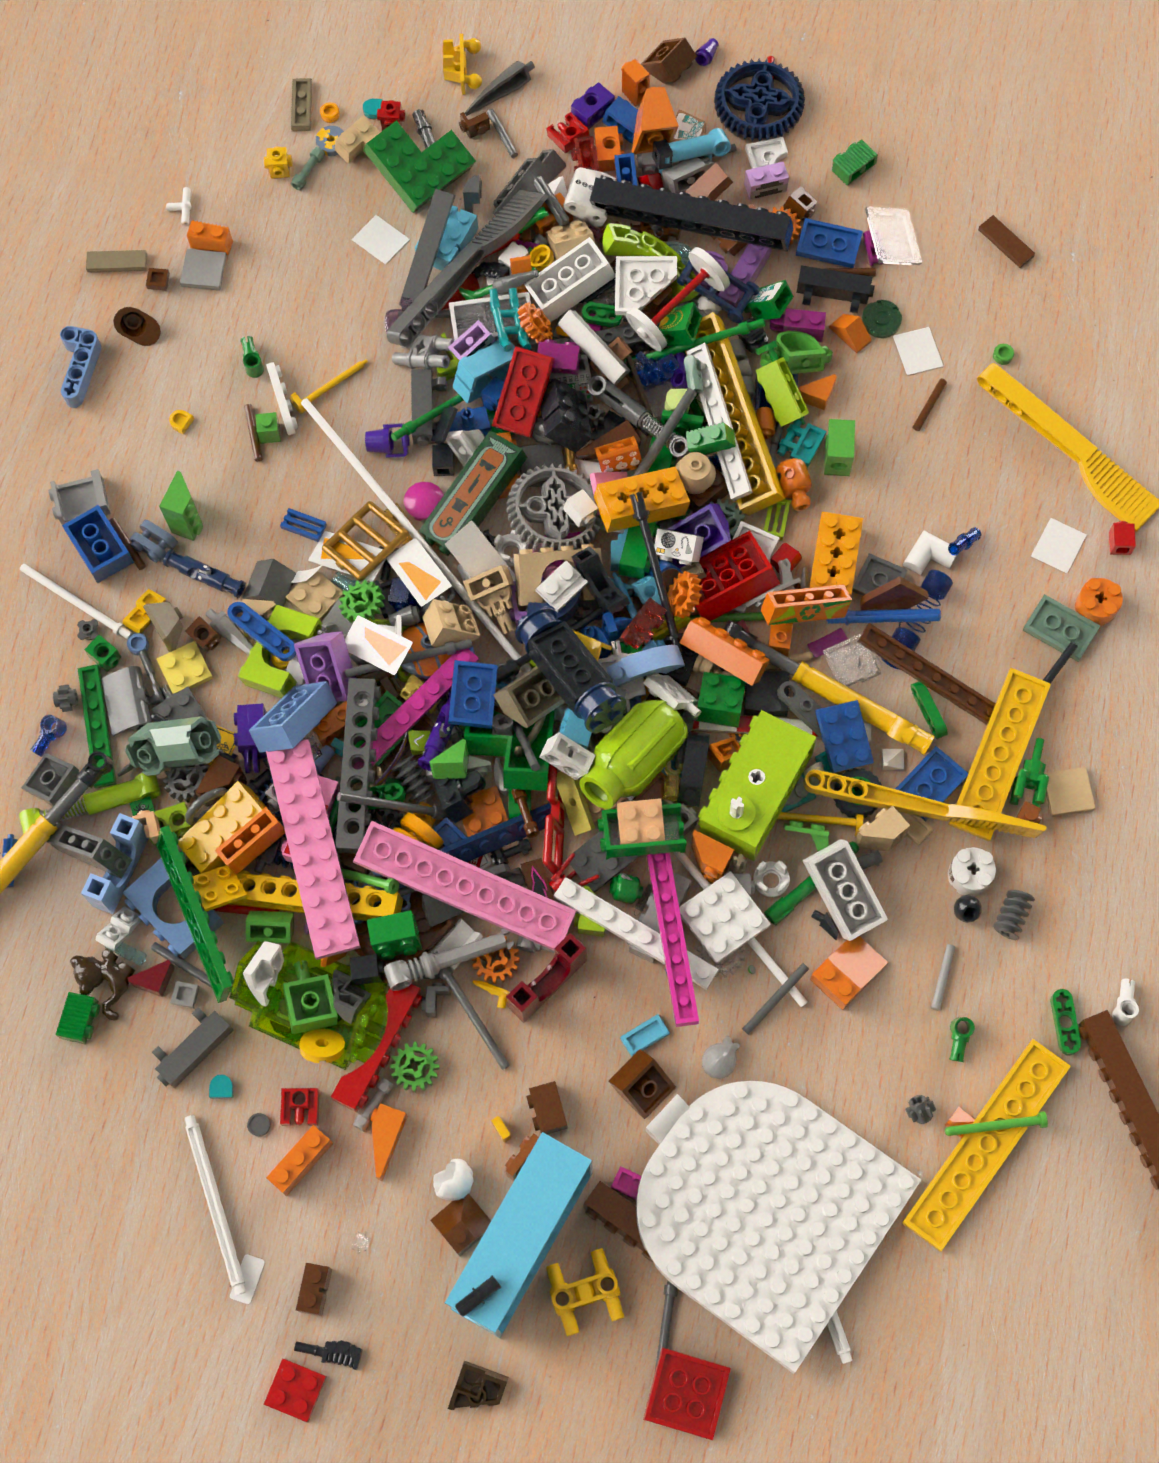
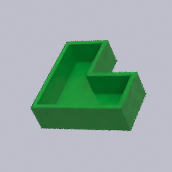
[363,120,476,213]
[464,711,555,791]

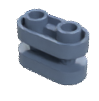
[130,519,178,563]

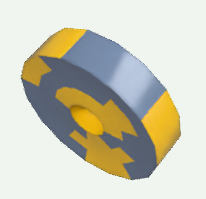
[316,126,344,156]

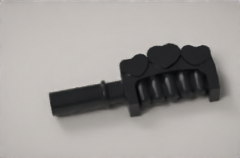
[471,262,510,279]
[294,1340,362,1370]

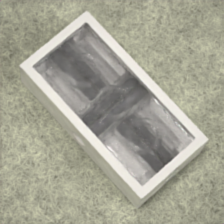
[449,292,531,341]

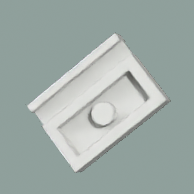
[536,561,588,612]

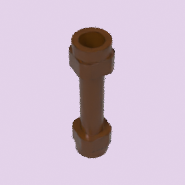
[511,789,540,838]

